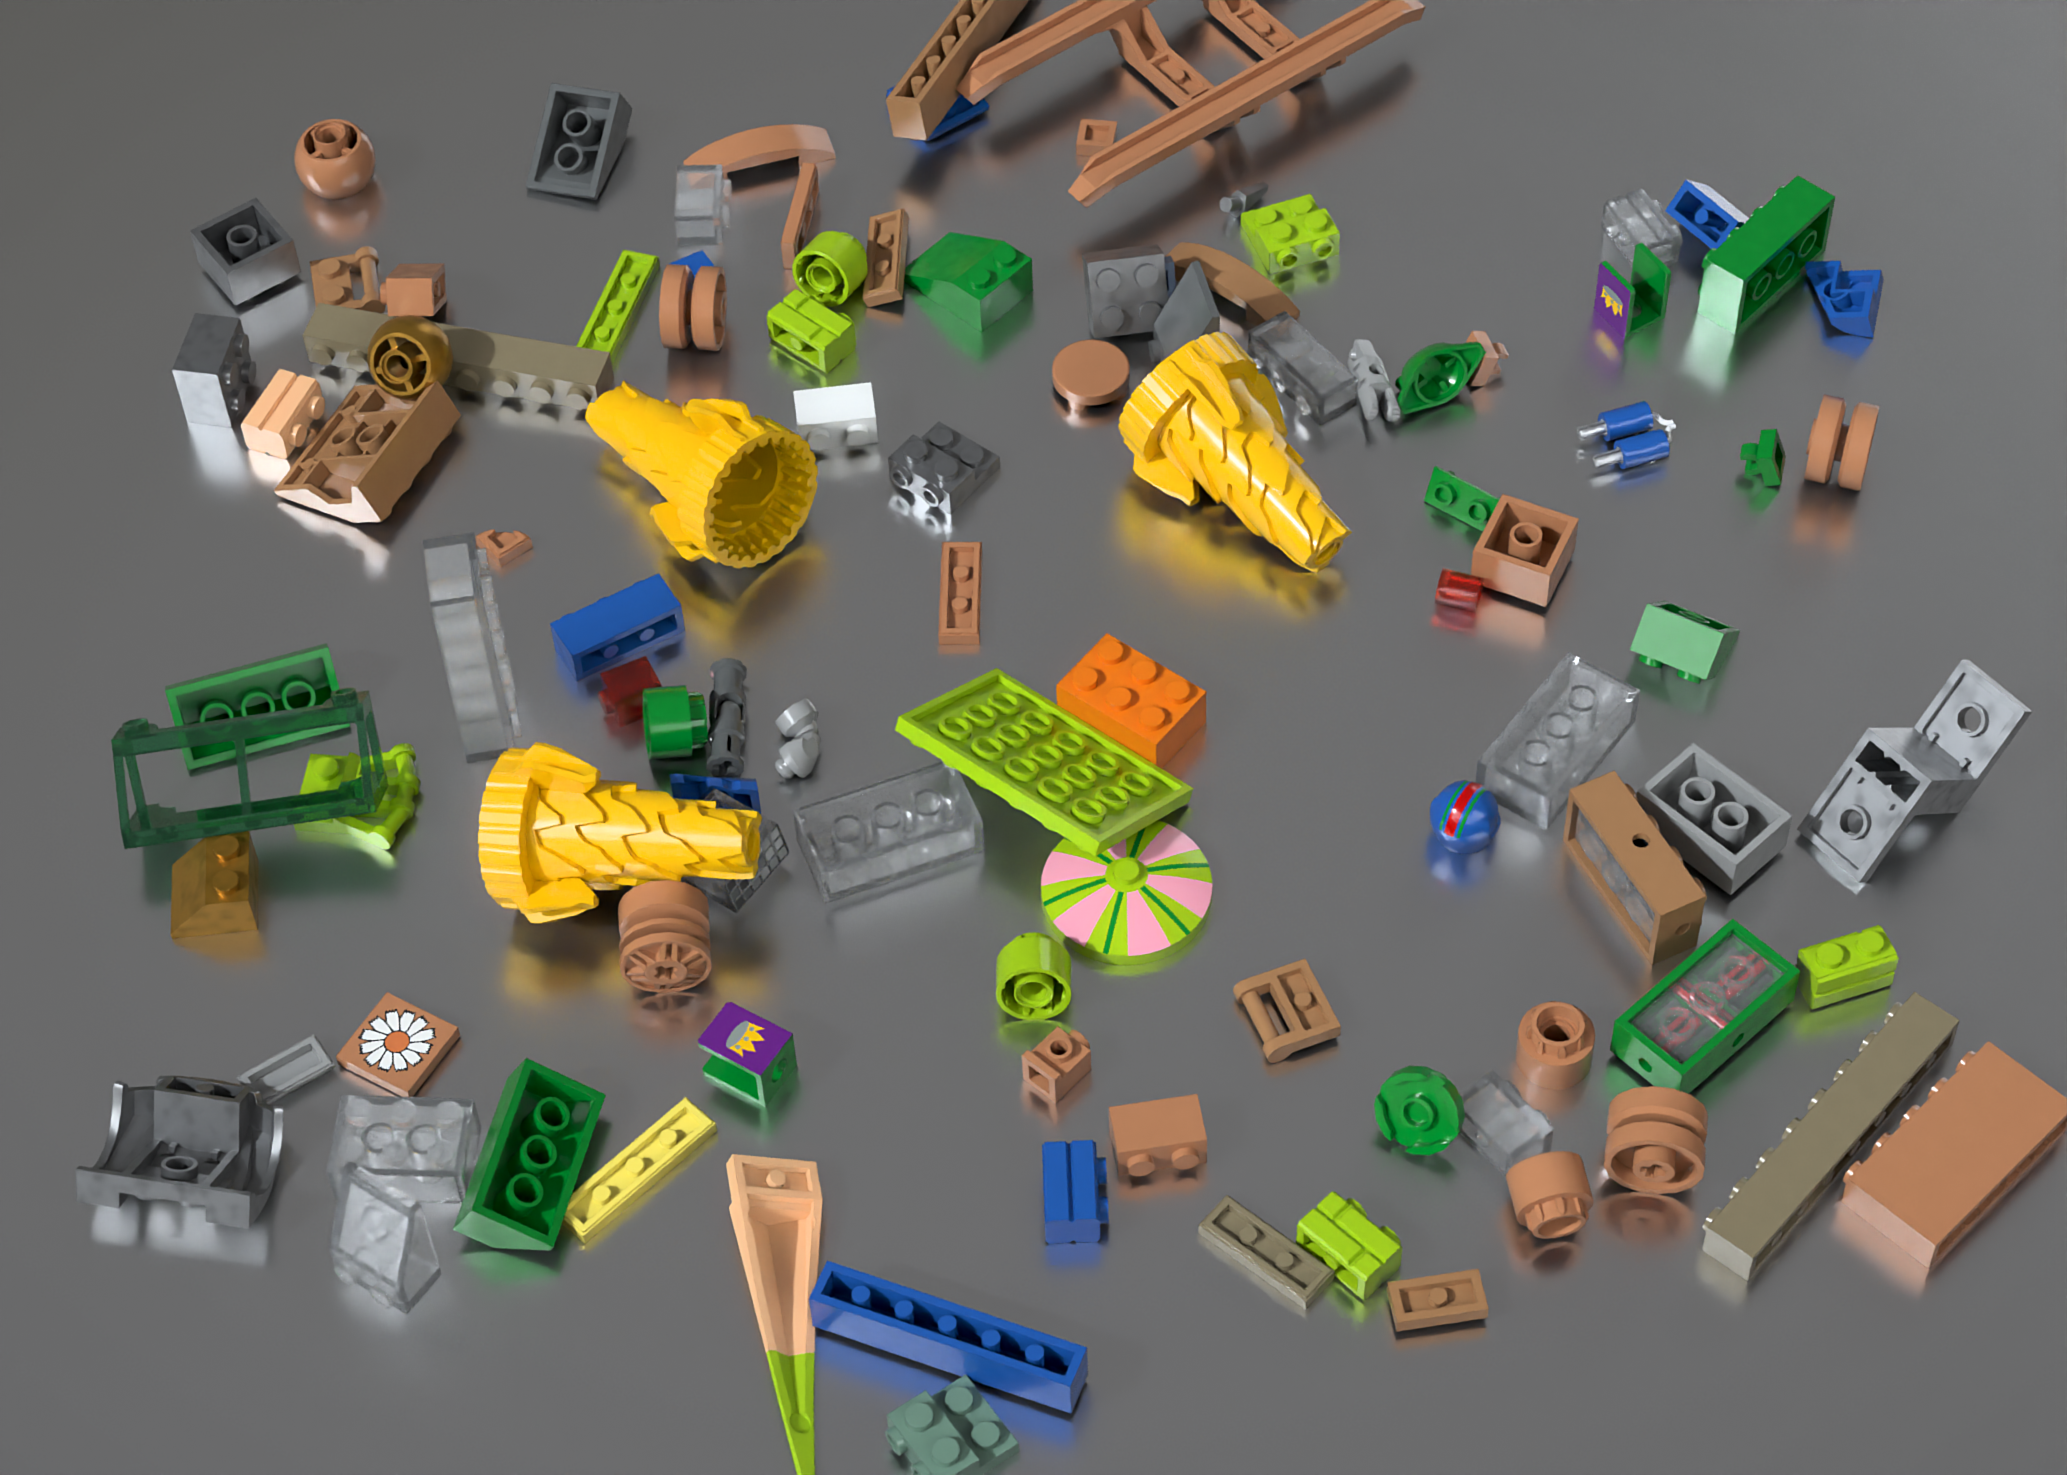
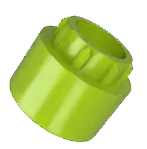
[792,231,868,307]
[996,932,1071,1020]

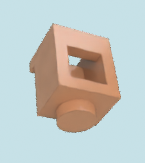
[1022,1026,1091,1103]

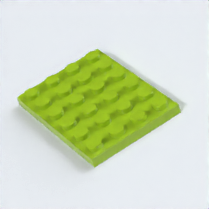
[895,668,1194,856]

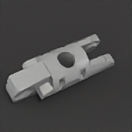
[1347,339,1400,421]

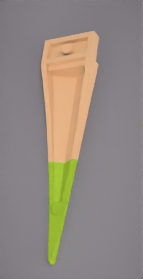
[726,1154,823,1475]

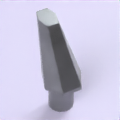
[1220,182,1269,218]

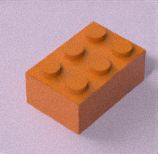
[1056,633,1207,769]

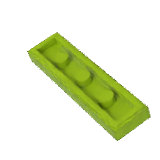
[576,249,660,365]

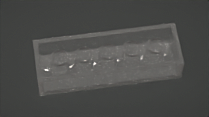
[423,532,522,763]

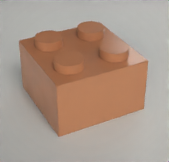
[1470,494,1579,607]

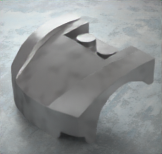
[76,1075,284,1229]

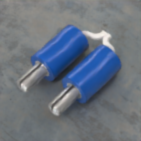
[1577,401,1676,469]

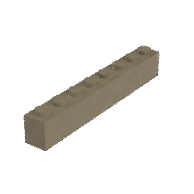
[302,303,614,410]
[1702,991,1960,1281]

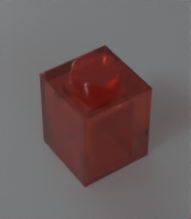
[597,656,662,727]

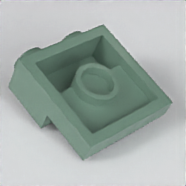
[885,1374,1019,1475]

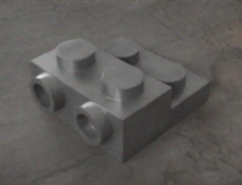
[888,421,1000,515]

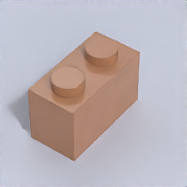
[380,263,447,316]
[1109,1094,1207,1176]

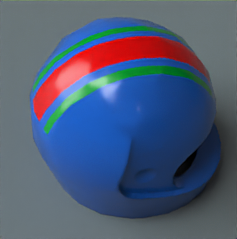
[1430,780,1501,854]

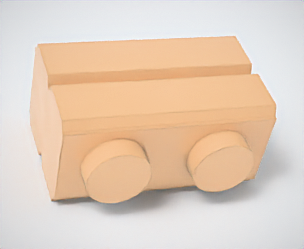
[241,369,325,460]

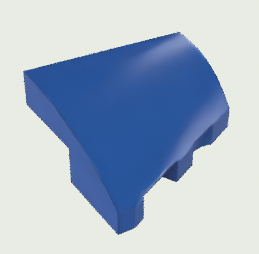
[669,774,761,814]

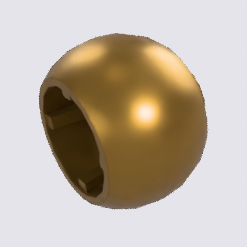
[367,315,453,401]

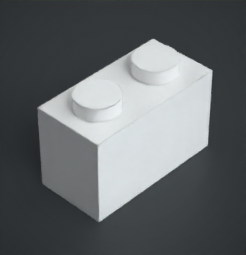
[793,382,878,451]

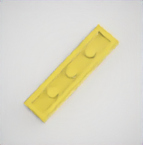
[562,1097,717,1244]

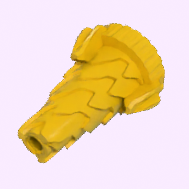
[1118,332,1352,573]
[585,380,818,569]
[478,742,762,924]

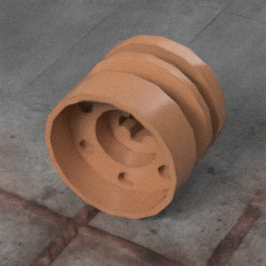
[618,880,712,993]

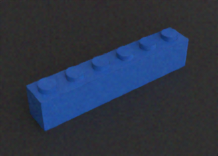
[809,1260,1088,1414]

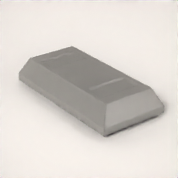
[236,1034,336,1105]

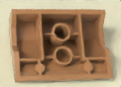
[274,380,461,523]

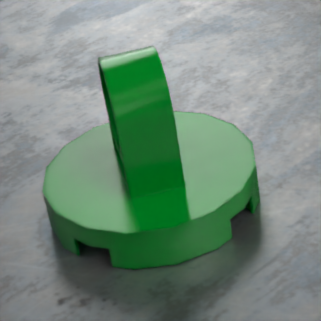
[1374,1066,1465,1155]

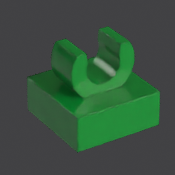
[1740,429,1786,486]

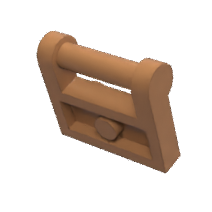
[310,246,386,313]
[1233,959,1341,1063]

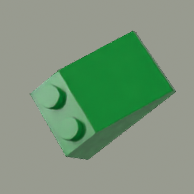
[904,232,1033,333]

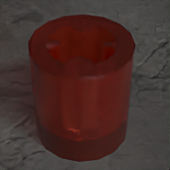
[1435,568,1484,613]

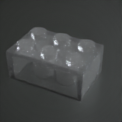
[327,1095,481,1204]

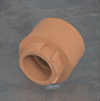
[1516,1001,1595,1090]
[1506,1151,1594,1239]

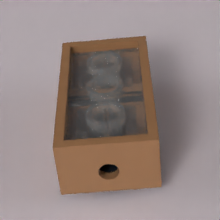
[1563,771,1707,965]

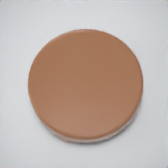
[1052,339,1130,410]

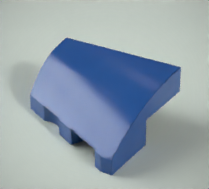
[1805,261,1884,338]

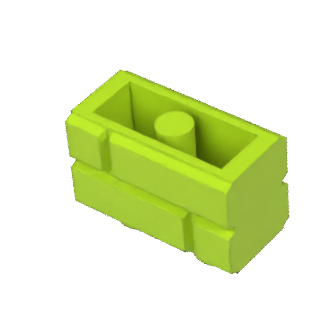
[767,289,856,373]
[1795,925,1899,1010]
[1296,1191,1403,1300]

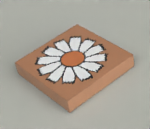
[336,992,460,1100]

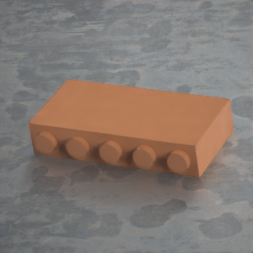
[1841,1041,2067,1269]

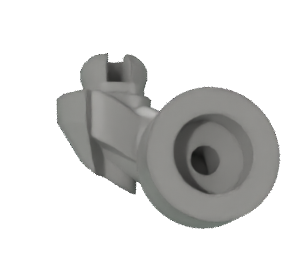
[775,698,821,779]

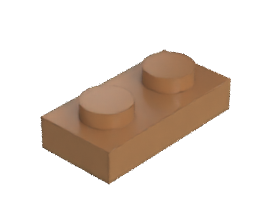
[1387,1269,1489,1332]

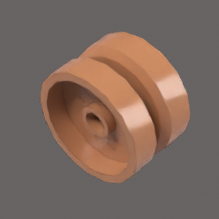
[659,264,727,351]
[1804,394,1880,491]
[1604,1086,1708,1194]

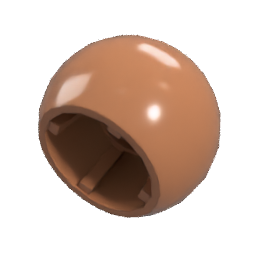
[294,119,376,200]

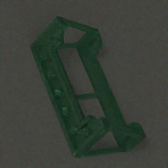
[111,687,389,849]

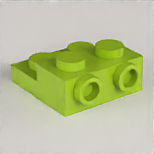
[1241,194,1340,274]

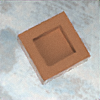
[1076,119,1117,156]

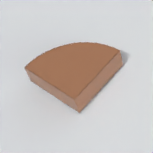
[475,529,533,568]

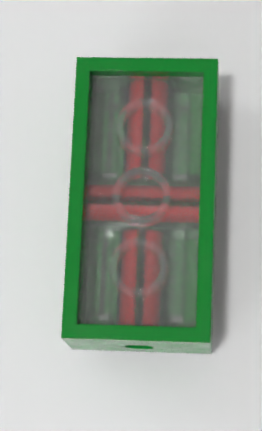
[1610,918,1800,1094]

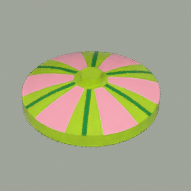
[1041,820,1212,966]

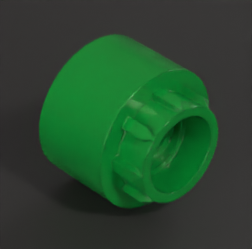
[642,685,708,760]

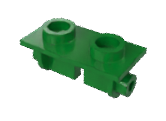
[1424,466,1501,531]

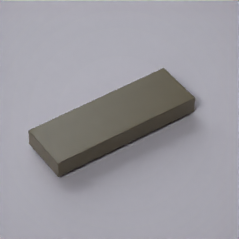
[1198,1195,1335,1310]

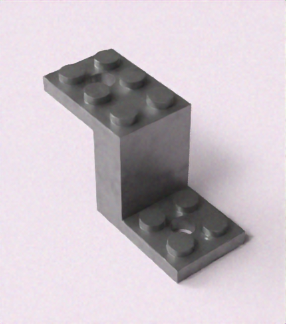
[1797,660,2032,883]

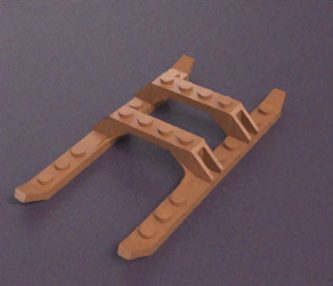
[956,0,1425,208]

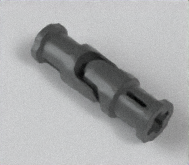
[707,658,747,778]

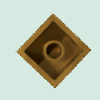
[170,831,259,939]

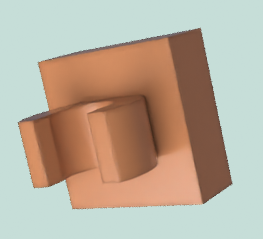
[1466,331,1509,386]

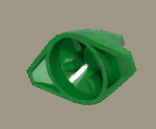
[1395,342,1486,414]

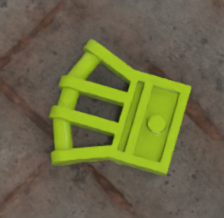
[292,743,421,849]

